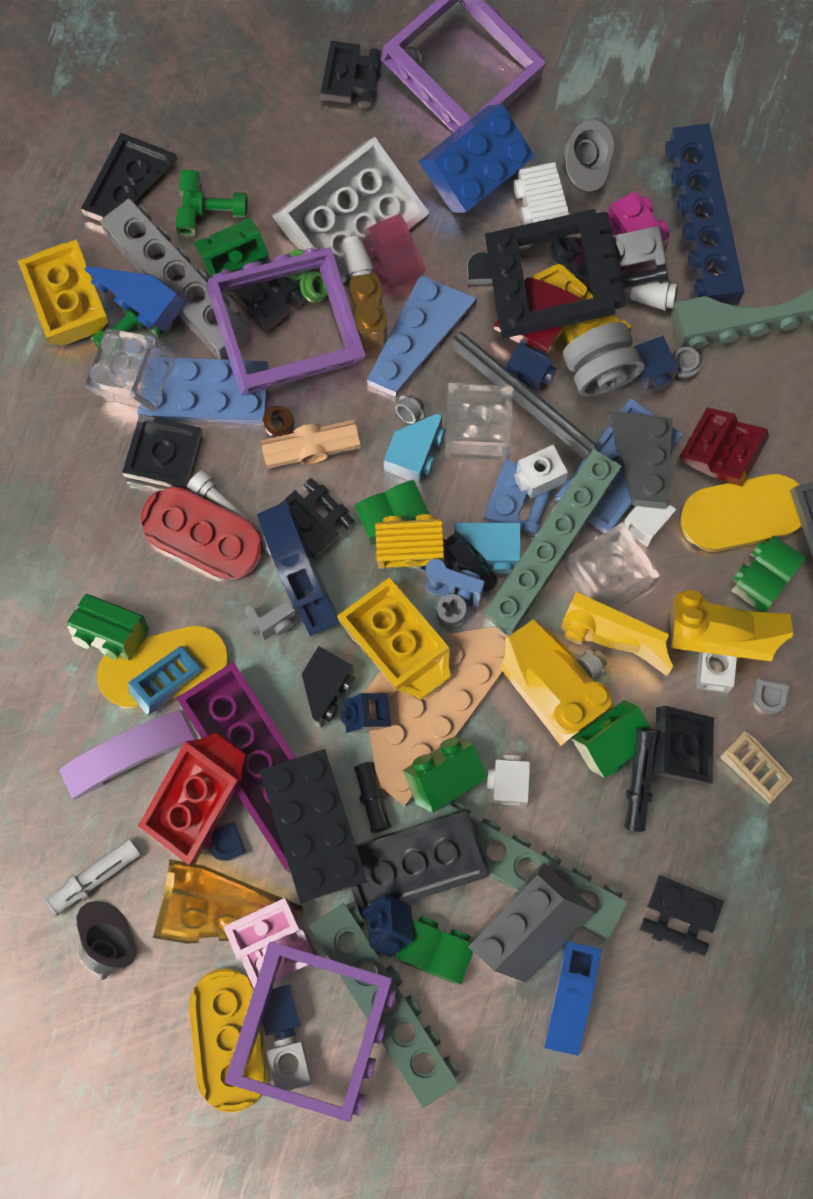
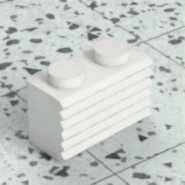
[513,161,569,225]

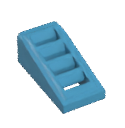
[128,645,202,715]

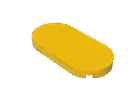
[680,474,802,552]
[97,626,229,709]
[189,969,268,1113]

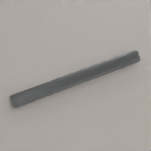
[451,332,598,459]

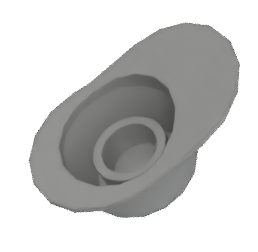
[564,119,614,192]

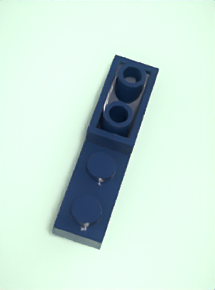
[257,501,340,636]

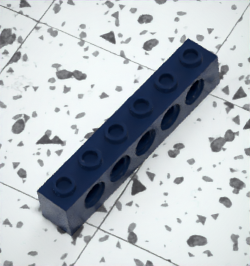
[665,123,745,305]

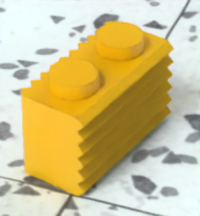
[375,514,444,569]

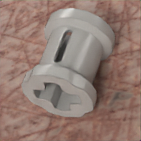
[437,594,467,631]

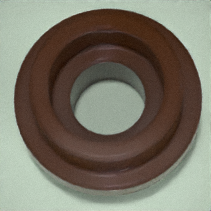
[262,406,294,437]

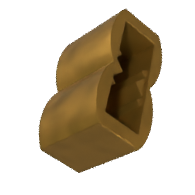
[350,273,387,349]

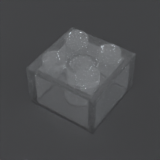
[84,328,176,411]
[445,383,513,460]
[565,522,660,610]

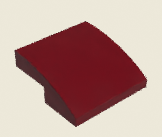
[493,277,582,354]
[679,407,769,487]

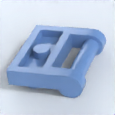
[483,459,552,537]
[426,559,485,610]

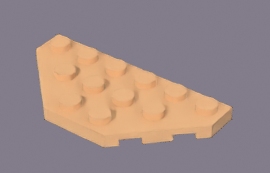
[364,627,508,807]

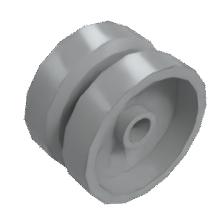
[563,322,645,397]

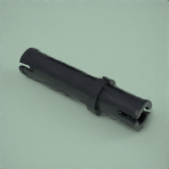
[624,727,658,832]

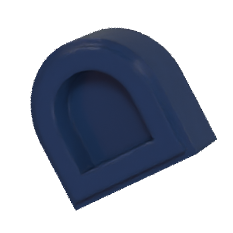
[209,821,247,862]

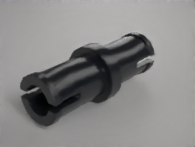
[443,533,498,592]
[354,762,392,833]

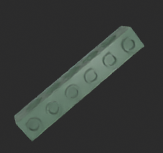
[484,449,622,634]
[436,802,628,941]
[309,903,460,1108]

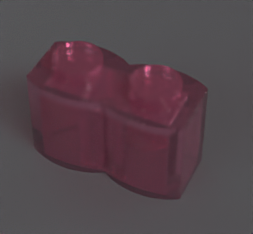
[362,213,426,289]

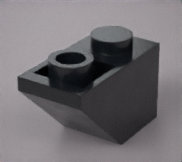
[302,646,356,728]

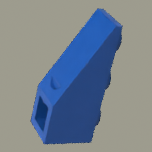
[84,266,188,331]
[544,941,602,1056]

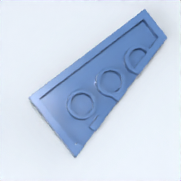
[367,275,477,397]

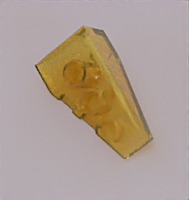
[153,859,303,944]

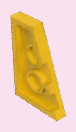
[532,264,632,344]

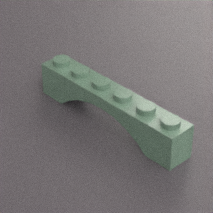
[671,287,813,350]

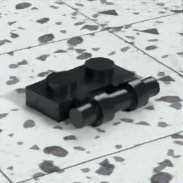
[320,41,382,108]
[229,257,306,332]
[281,478,356,559]
[639,875,724,956]

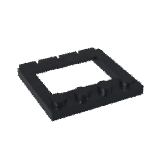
[485,209,627,339]

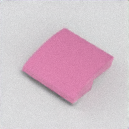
[224,897,318,988]

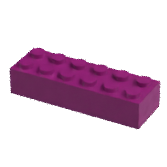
[176,661,296,873]

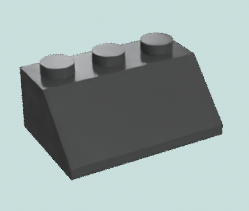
[468,862,595,983]

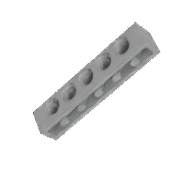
[100,198,251,360]

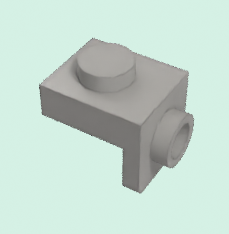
[243,600,297,640]

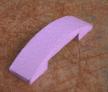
[59,710,195,800]

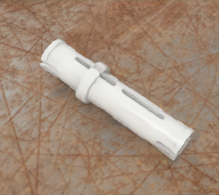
[43,838,141,917]

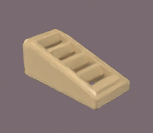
[720,730,793,804]

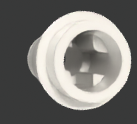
[343,235,376,280]
[631,280,678,311]

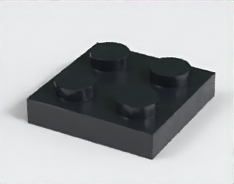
[122,414,203,489]
[654,706,714,785]

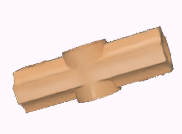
[261,420,361,469]

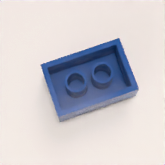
[418,104,535,212]

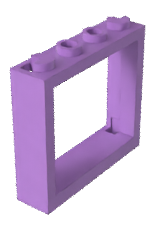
[381,0,546,133]
[206,247,366,396]
[224,941,397,1122]

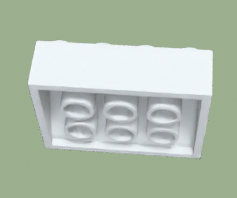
[272,137,429,283]

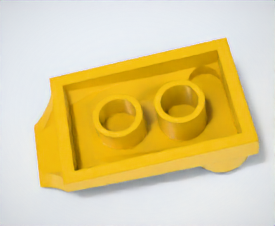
[18,239,109,345]
[337,577,451,700]
[670,589,793,662]
[561,592,673,676]
[500,619,614,746]

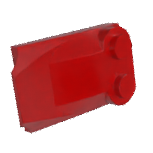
[138,733,246,865]

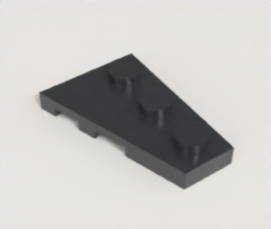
[81,133,177,221]

